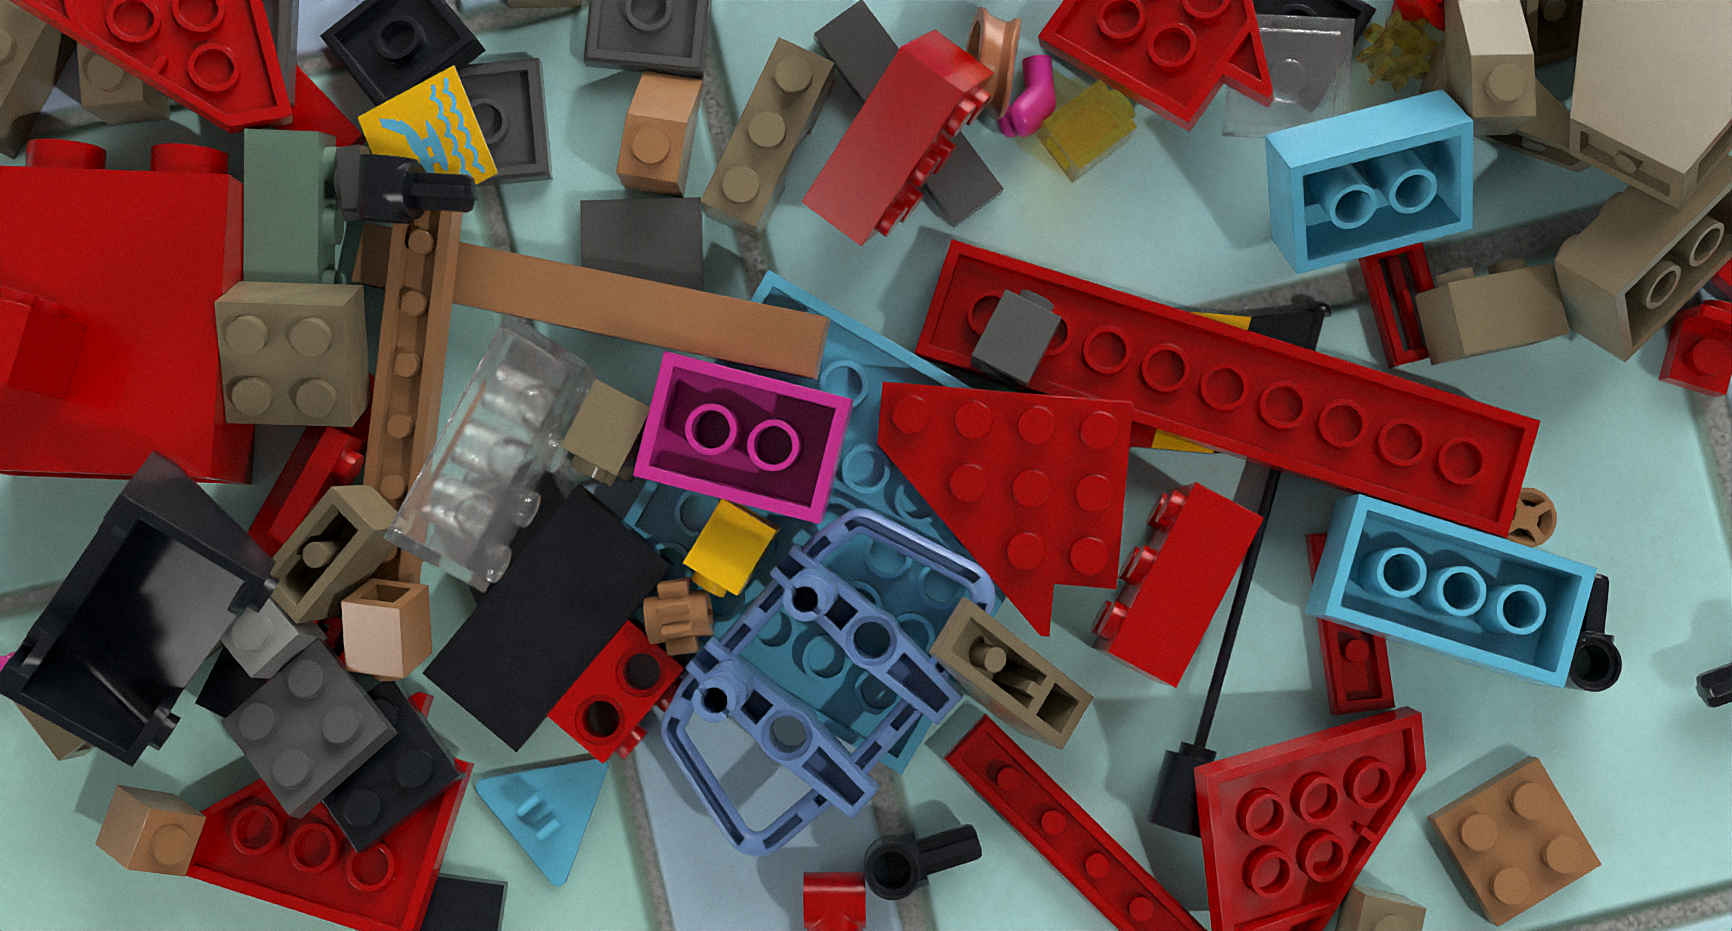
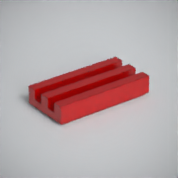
[1359,242,1435,369]

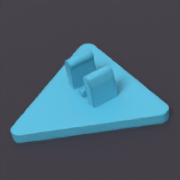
[475,758,609,887]

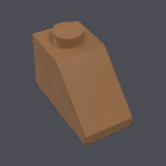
[616,70,703,198]

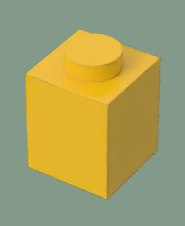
[683,499,781,598]

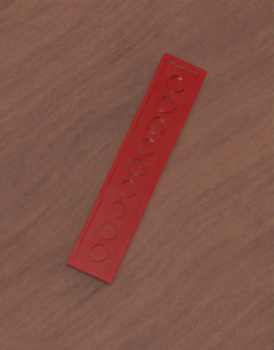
[915,239,1541,539]

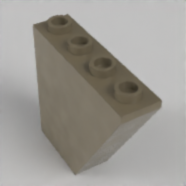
[1569,0,1732,210]

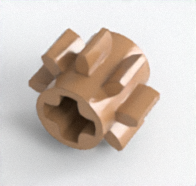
[643,577,714,656]

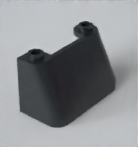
[0,450,280,767]

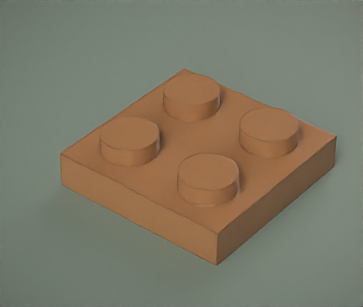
[1427,756,1602,927]

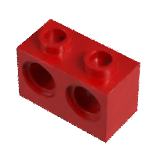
[546,619,688,764]

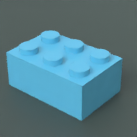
[1265,89,1474,274]

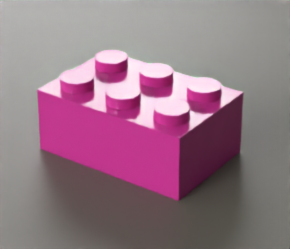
[633,351,855,524]

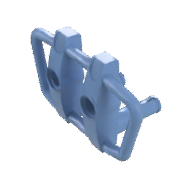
[661,509,995,856]

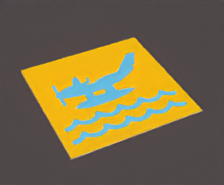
[358,65,498,185]

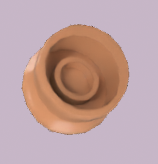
[965,7,1022,121]

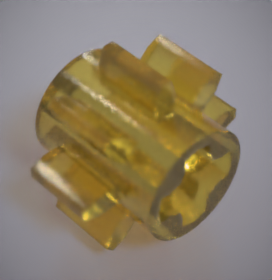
[1356,11,1438,92]

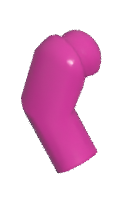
[997,55,1056,138]

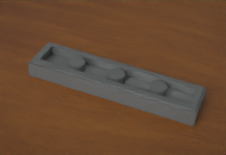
[814,0,1004,228]

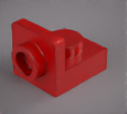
[1658,299,1732,397]

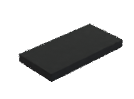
[422,484,675,753]

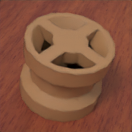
[1505,487,1557,548]

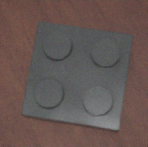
[221,638,398,819]

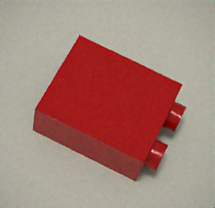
[0,139,255,485]

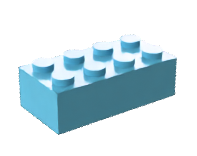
[1304,494,1597,688]

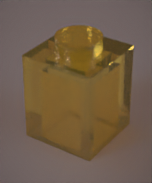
[1036,79,1137,183]

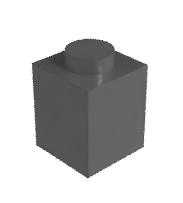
[970,289,1062,393]

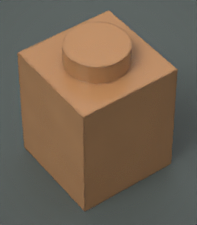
[341,578,432,681]
[95,785,206,877]

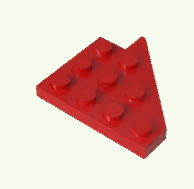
[9,0,293,134]
[1038,0,1273,132]
[877,381,1133,637]
[185,692,474,931]
[1193,706,1426,931]

